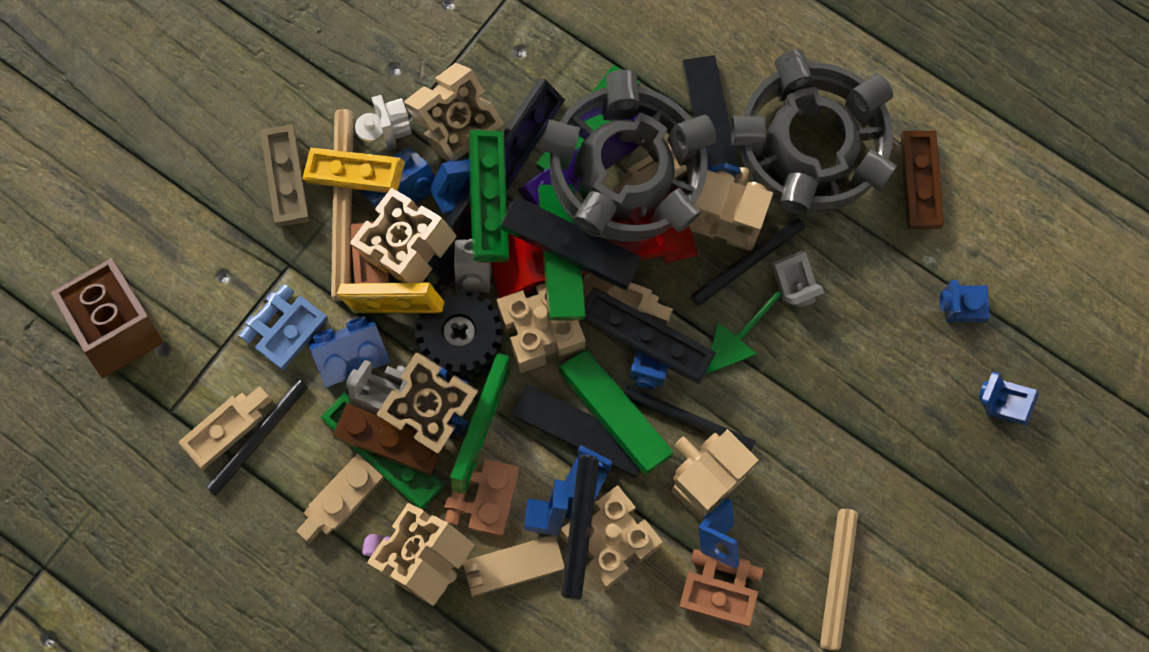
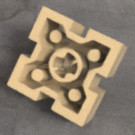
[403,63,504,161]
[689,167,773,251]
[350,188,457,283]
[497,283,586,373]
[376,353,478,453]
[671,429,759,522]
[561,485,663,592]
[367,503,475,606]

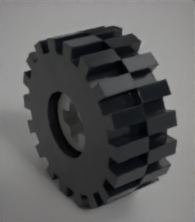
[415,289,503,381]

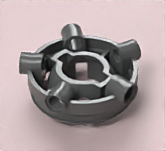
[731,50,897,214]
[541,70,716,242]

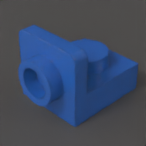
[939,280,990,322]

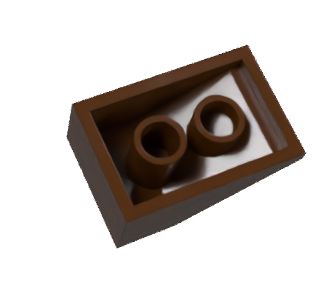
[51,258,164,379]

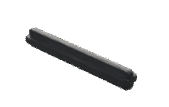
[561,455,599,600]

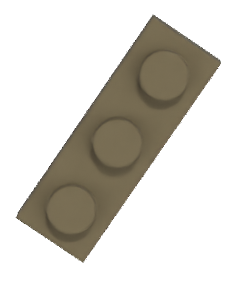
[260,124,310,227]

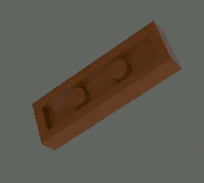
[900,131,944,229]
[333,404,445,477]

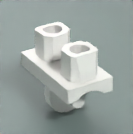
[355,95,412,151]

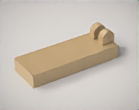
[463,535,564,598]

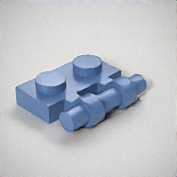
[238,284,328,371]

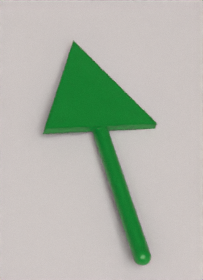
[704,291,782,376]

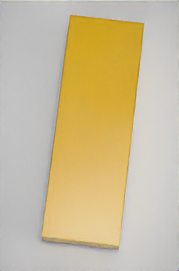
[302,148,405,193]
[337,283,445,313]

